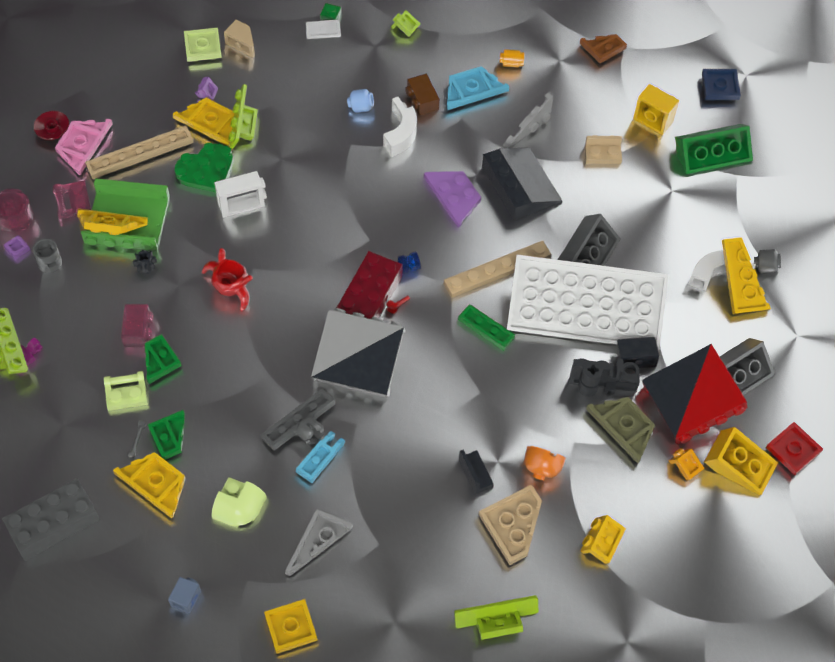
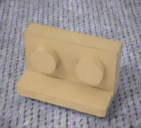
[585,135,622,164]

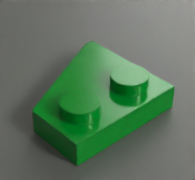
[145,334,182,384]
[147,410,185,460]

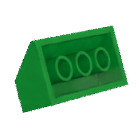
[675,124,753,174]

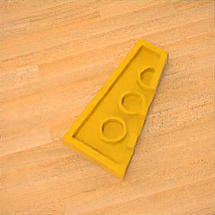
[722,237,771,314]

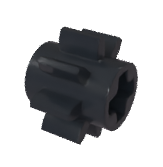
[133,250,157,273]

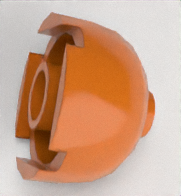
[524,446,566,481]

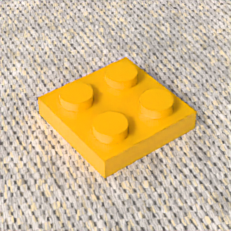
[264,599,318,654]

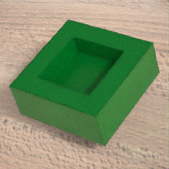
[320,3,342,20]

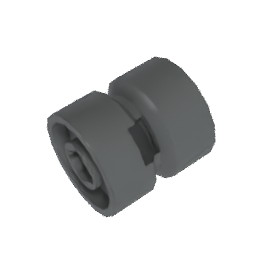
[32,238,62,273]

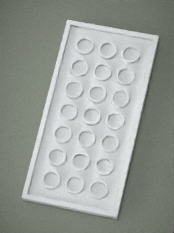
[507,255,669,351]

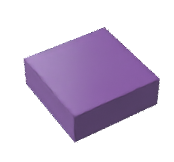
[3,235,30,260]

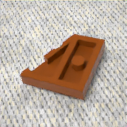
[580,34,627,63]

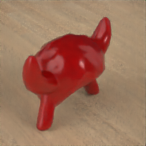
[202,248,253,311]

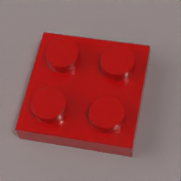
[766,422,823,475]

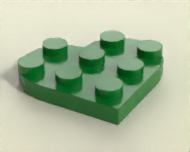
[174,143,234,193]

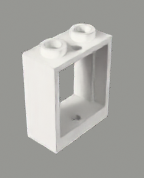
[214,171,267,218]

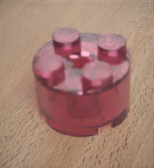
[0,189,33,232]

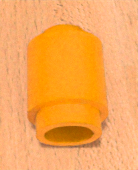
[500,49,524,68]

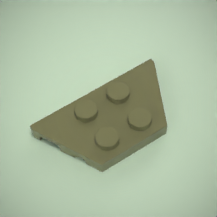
[586,397,655,463]

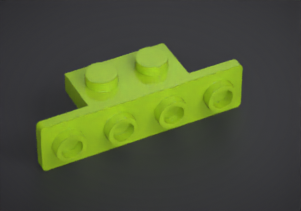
[228,84,258,149]
[0,308,28,374]
[454,595,539,640]

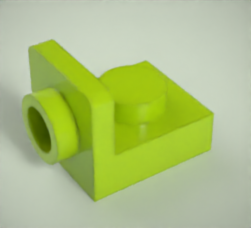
[391,10,421,37]

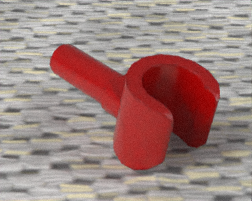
[385,295,410,314]

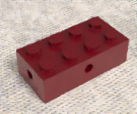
[336,251,403,319]

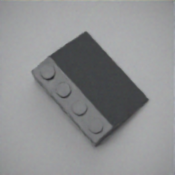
[482,148,562,221]

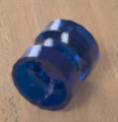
[397,251,421,274]

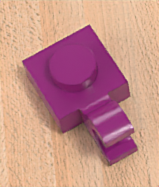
[20,337,43,367]

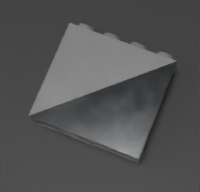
[311,308,405,398]

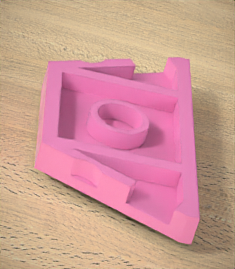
[55,119,112,175]

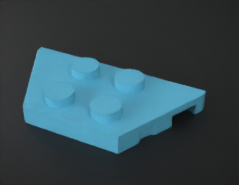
[447,66,509,110]

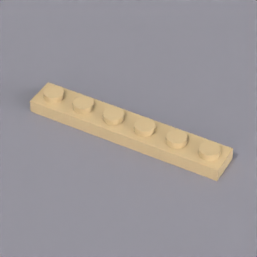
[85,126,194,179]
[444,240,552,298]

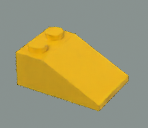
[704,427,778,495]

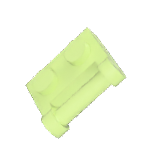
[104,371,148,411]

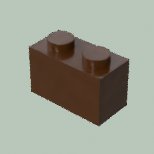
[405,73,440,115]

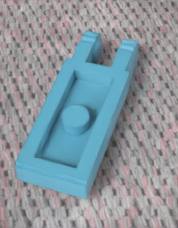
[296,431,345,483]

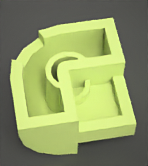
[212,477,267,527]

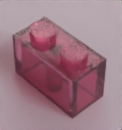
[121,304,153,347]

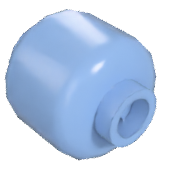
[347,89,374,113]

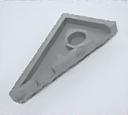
[502,92,554,148]
[285,509,353,576]

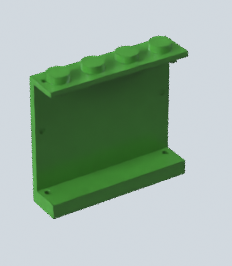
[81,178,170,251]

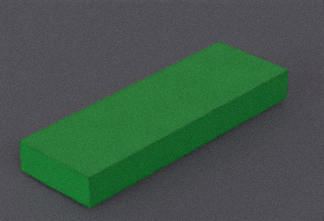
[458,304,515,351]

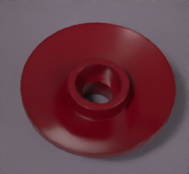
[33,111,70,140]

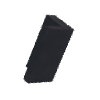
[617,337,659,369]
[459,449,494,494]

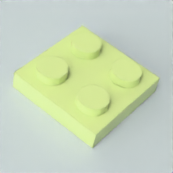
[184,27,222,62]

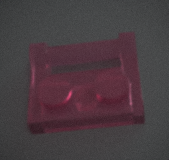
[52,180,91,219]

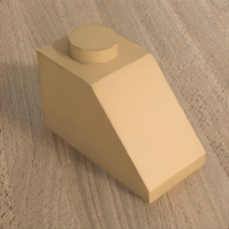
[224,20,255,58]

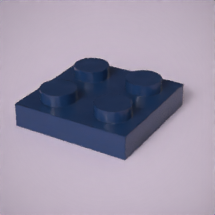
[702,69,741,100]

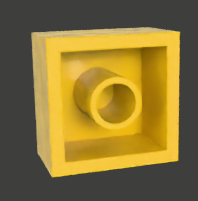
[633,84,679,136]

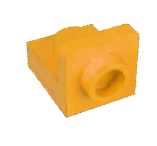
[668,448,704,480]

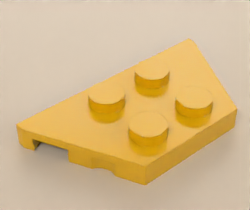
[173,97,235,147]
[77,208,148,235]
[113,452,186,519]

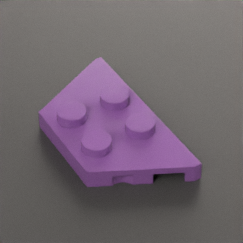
[424,171,481,227]

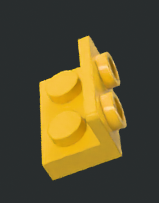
[580,515,626,564]

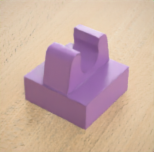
[195,77,218,101]

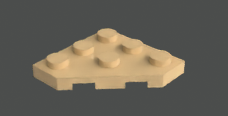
[478,484,542,565]

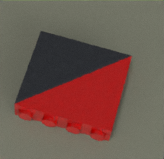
[642,343,748,445]

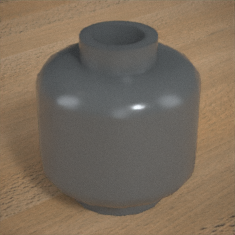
[754,249,781,274]

